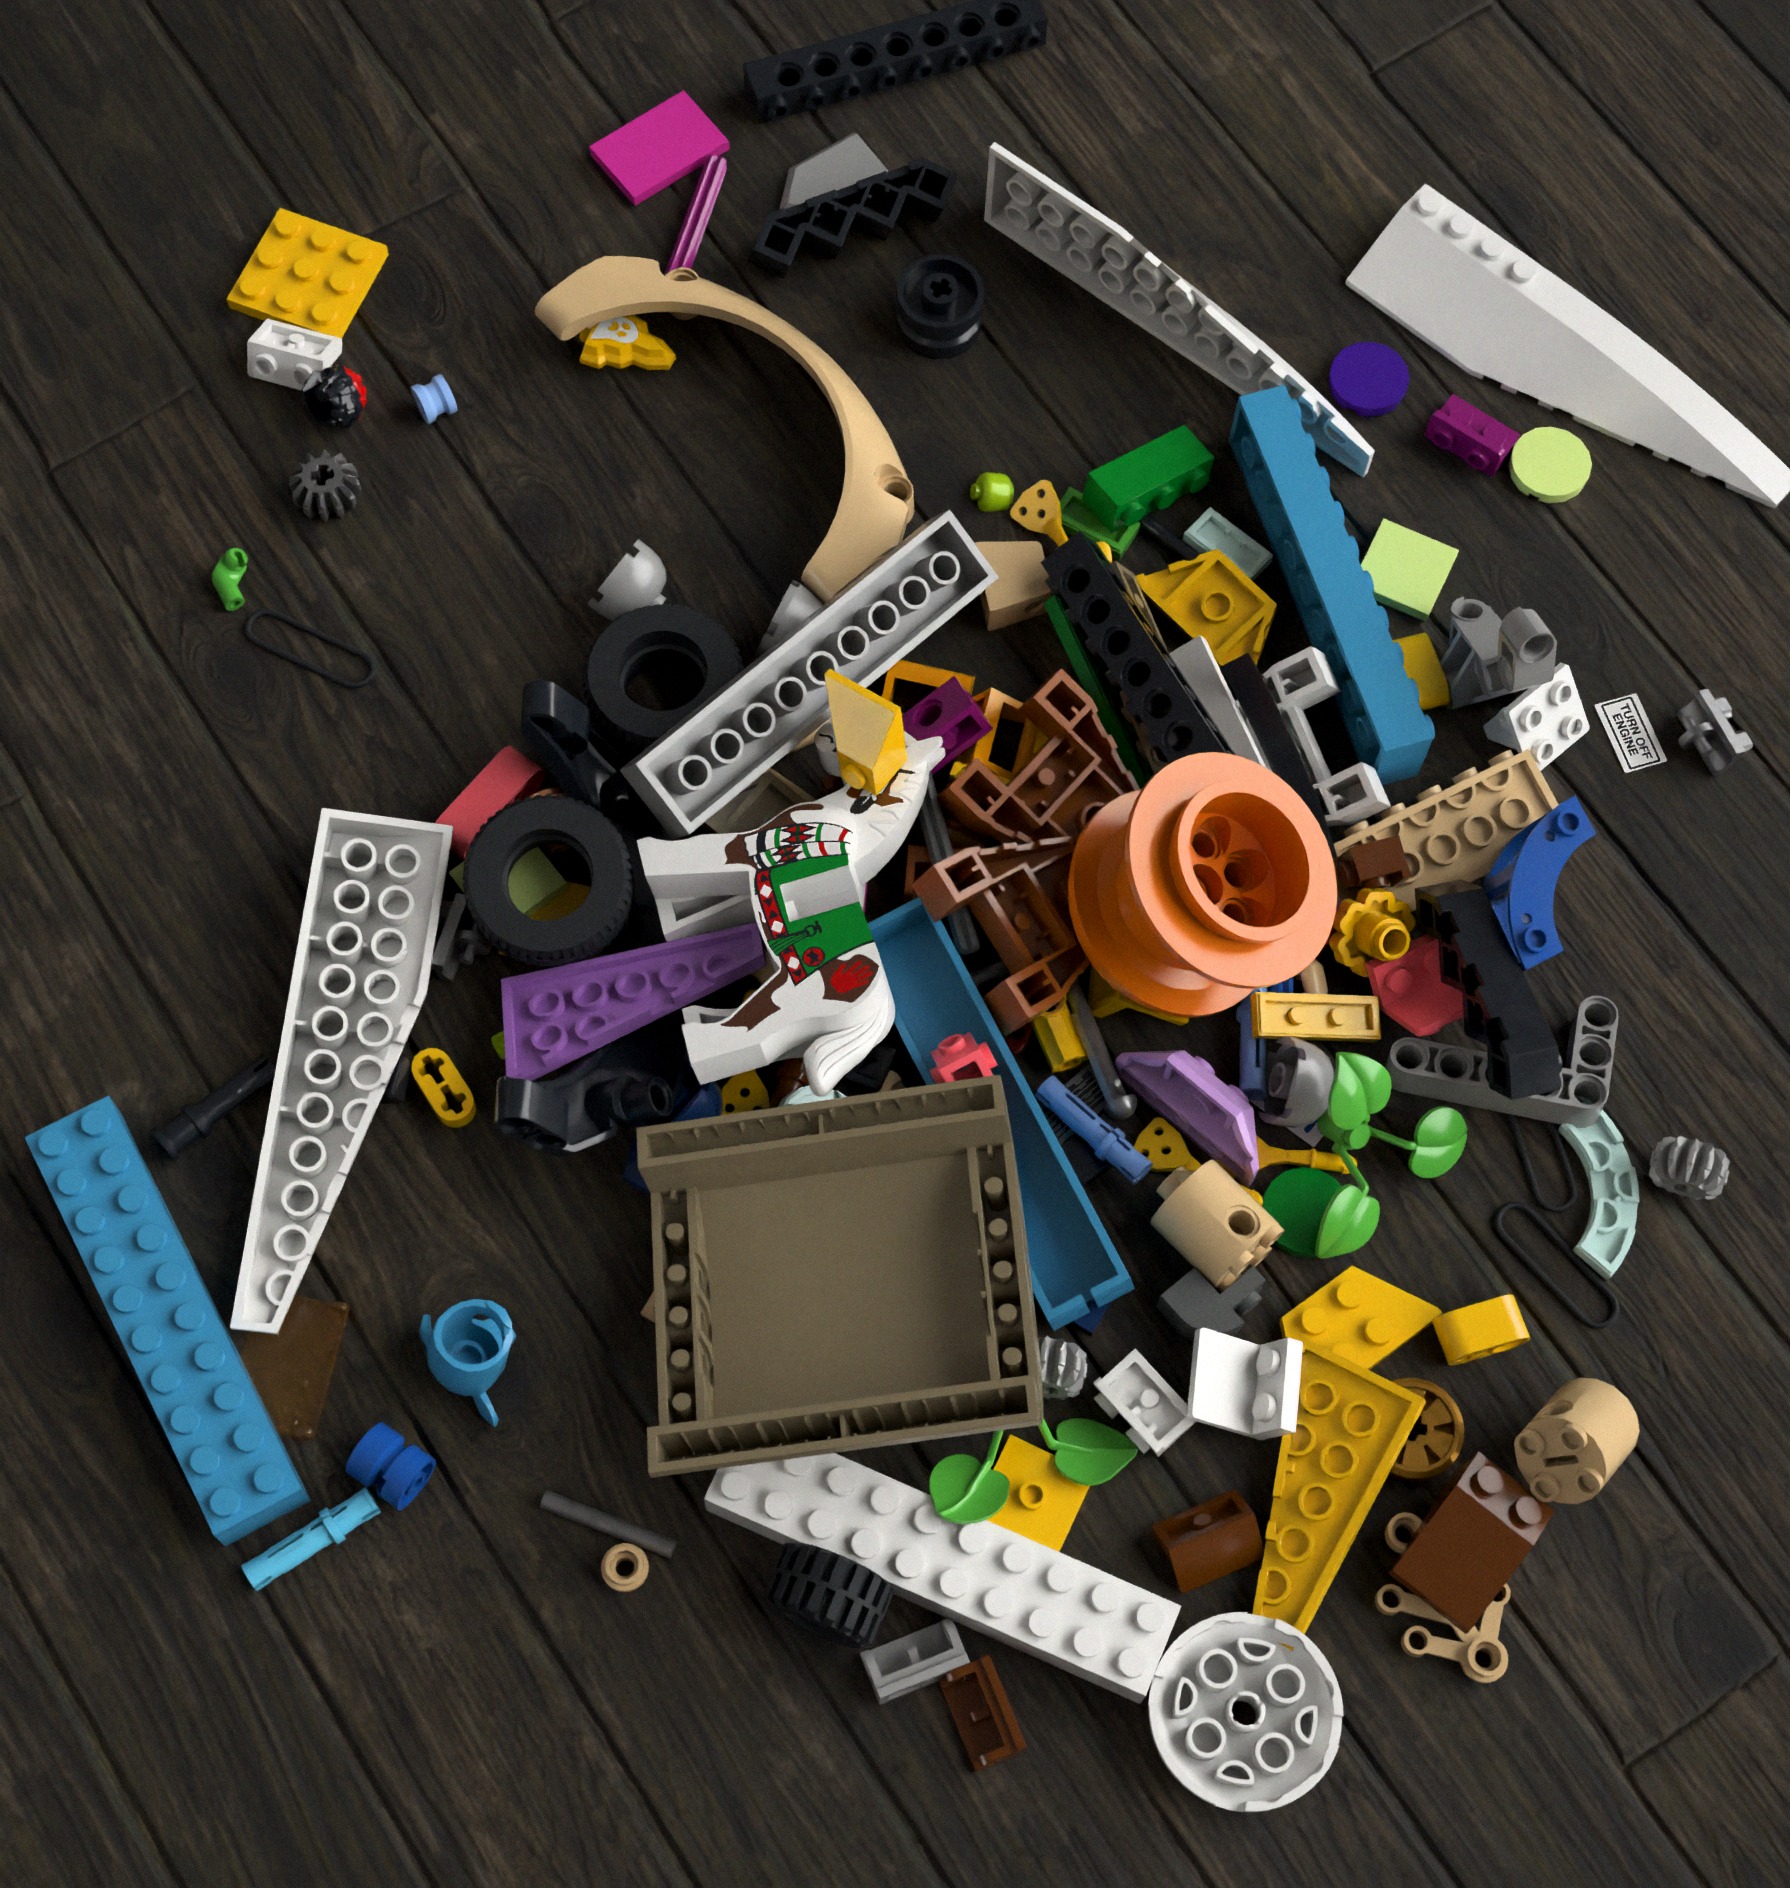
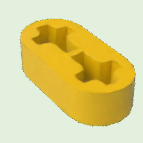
[411,1048,476,1128]

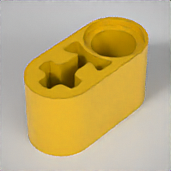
[1392,633,1449,711]
[1432,1295,1530,1366]

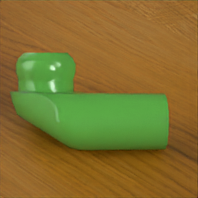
[211,548,248,611]

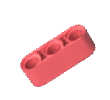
[435,746,545,861]

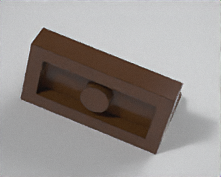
[1151,1489,1265,1593]

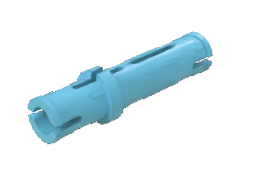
[241,1487,381,1591]

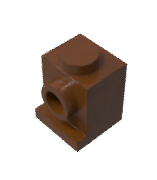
[1337,835,1412,890]

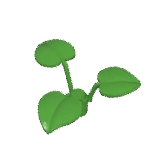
[1315,1052,1468,1258]
[929,1417,1138,1524]

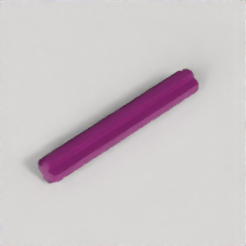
[664,154,727,276]

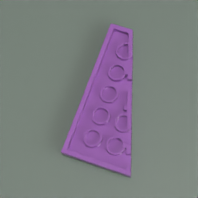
[501,922,767,1081]

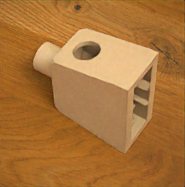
[975,541,1053,631]

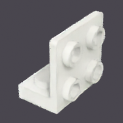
[1187,1328,1303,1440]

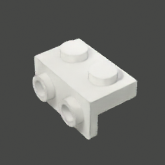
[1093,1348,1196,1457]

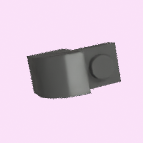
[1156,1266,1266,1341]

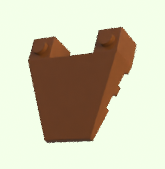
[937,668,1140,845]
[912,835,1091,1036]

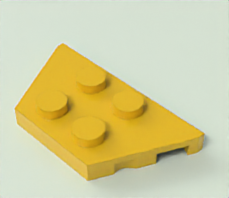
[1135,549,1277,669]
[1279,1266,1442,1370]

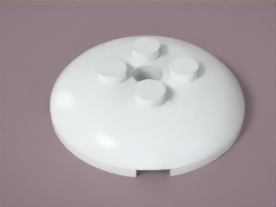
[1148,1612,1343,1812]

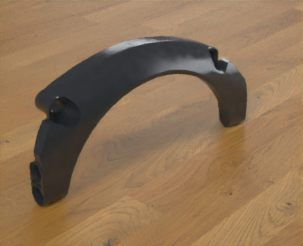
[494,680,701,1157]

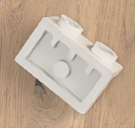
[247,319,342,390]

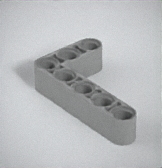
[1385,996,1619,1128]

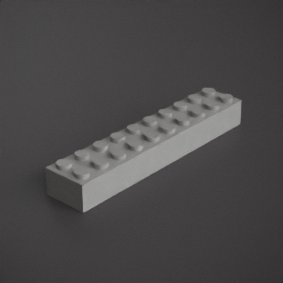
[620,509,999,839]

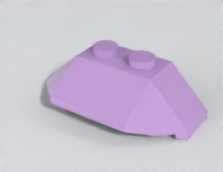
[1114,1050,1259,1188]

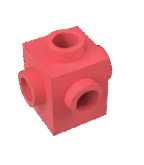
[929,1032,997,1084]

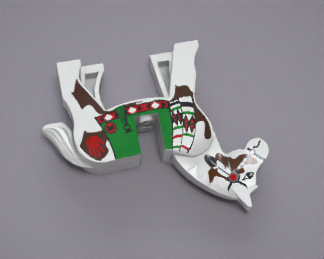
[637,721,946,1097]

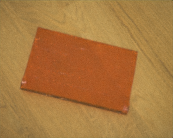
[241,1296,350,1441]

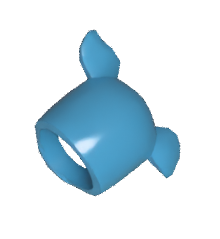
[419,1299,516,1427]

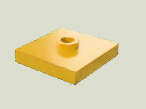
[987,1434,1090,1552]

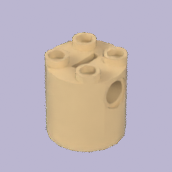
[1150,1159,1285,1293]
[1514,1378,1640,1504]

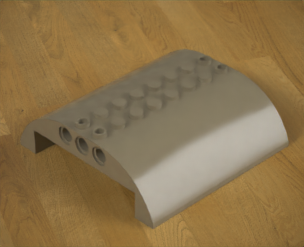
[637,1075,1044,1478]

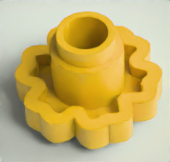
[1329,888,1415,977]

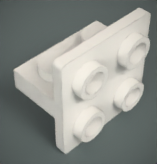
[1483,663,1590,771]

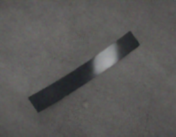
[1220,653,1337,858]

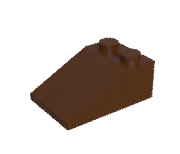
[1389,1451,1555,1634]

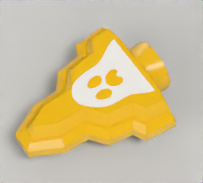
[579,314,676,370]

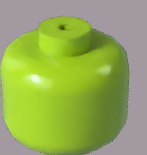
[970,472,1014,512]

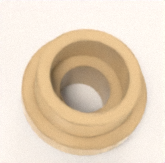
[601,1543,649,1592]

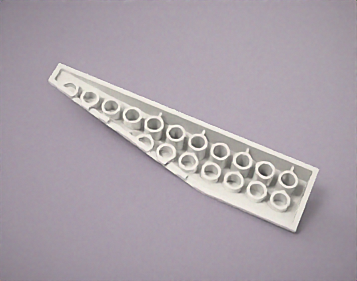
[984,142,1375,477]
[1345,184,1790,509]
[230,808,454,1335]

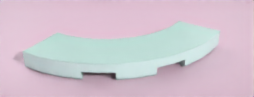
[1558,1098,1640,1281]

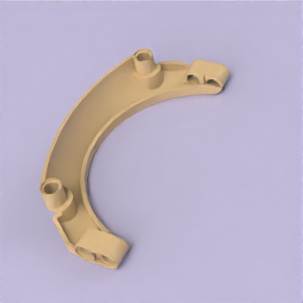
[535,256,914,604]

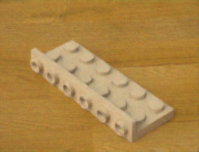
[1332,749,1559,913]

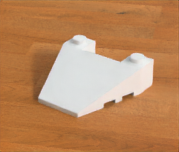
[1235,646,1391,827]

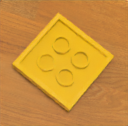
[227,208,389,338]

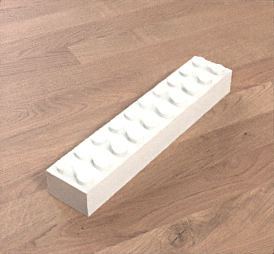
[704,1453,1181,1704]

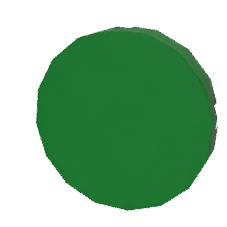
[1262,1167,1342,1258]

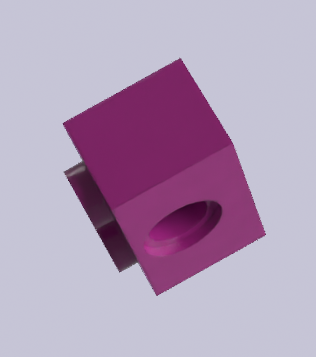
[902,676,993,775]

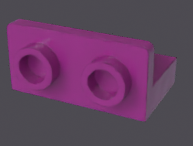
[1424,394,1521,477]

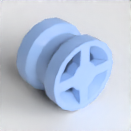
[410,374,458,424]

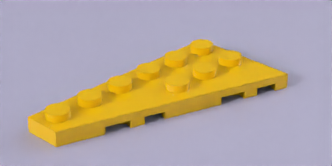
[1252,1335,1426,1651]

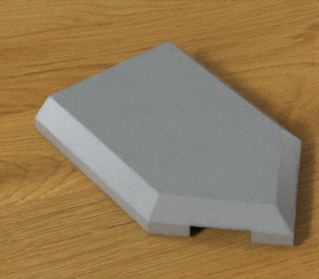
[780,133,889,210]

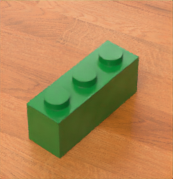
[1082,425,1214,532]

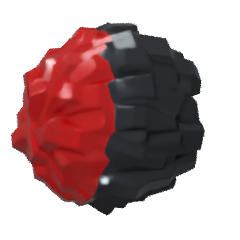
[302,364,367,428]

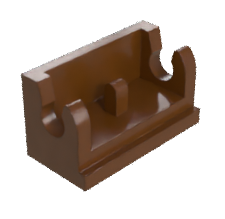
[938,1654,1027,1773]

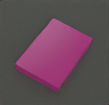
[589,90,729,206]

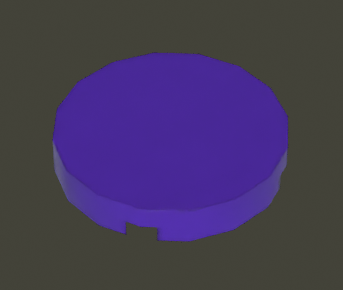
[1328,342,1410,417]

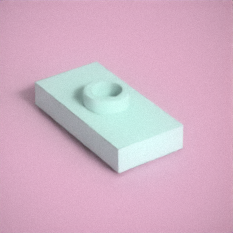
[1183,507,1273,581]

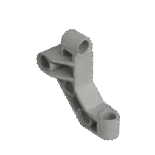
[1440,597,1557,710]

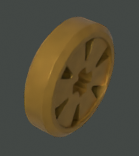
[1388,1378,1464,1483]

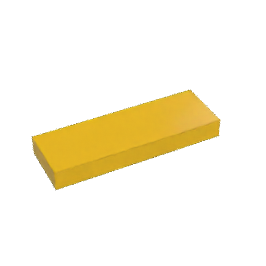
[1250,992,1381,1042]

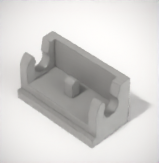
[860,1618,970,1705]

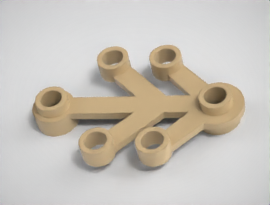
[1375,1512,1511,1683]

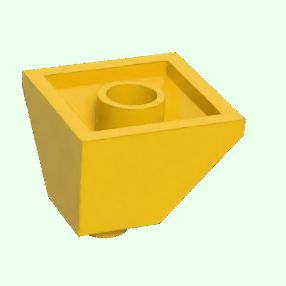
[824,668,907,796]

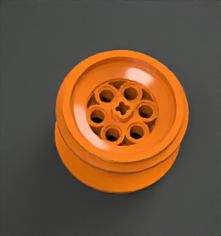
[1068,752,1337,1018]

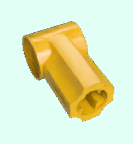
[1028,995,1088,1073]

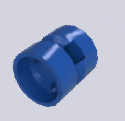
[345,1422,436,1511]

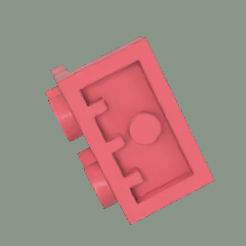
[1365,934,1464,1037]

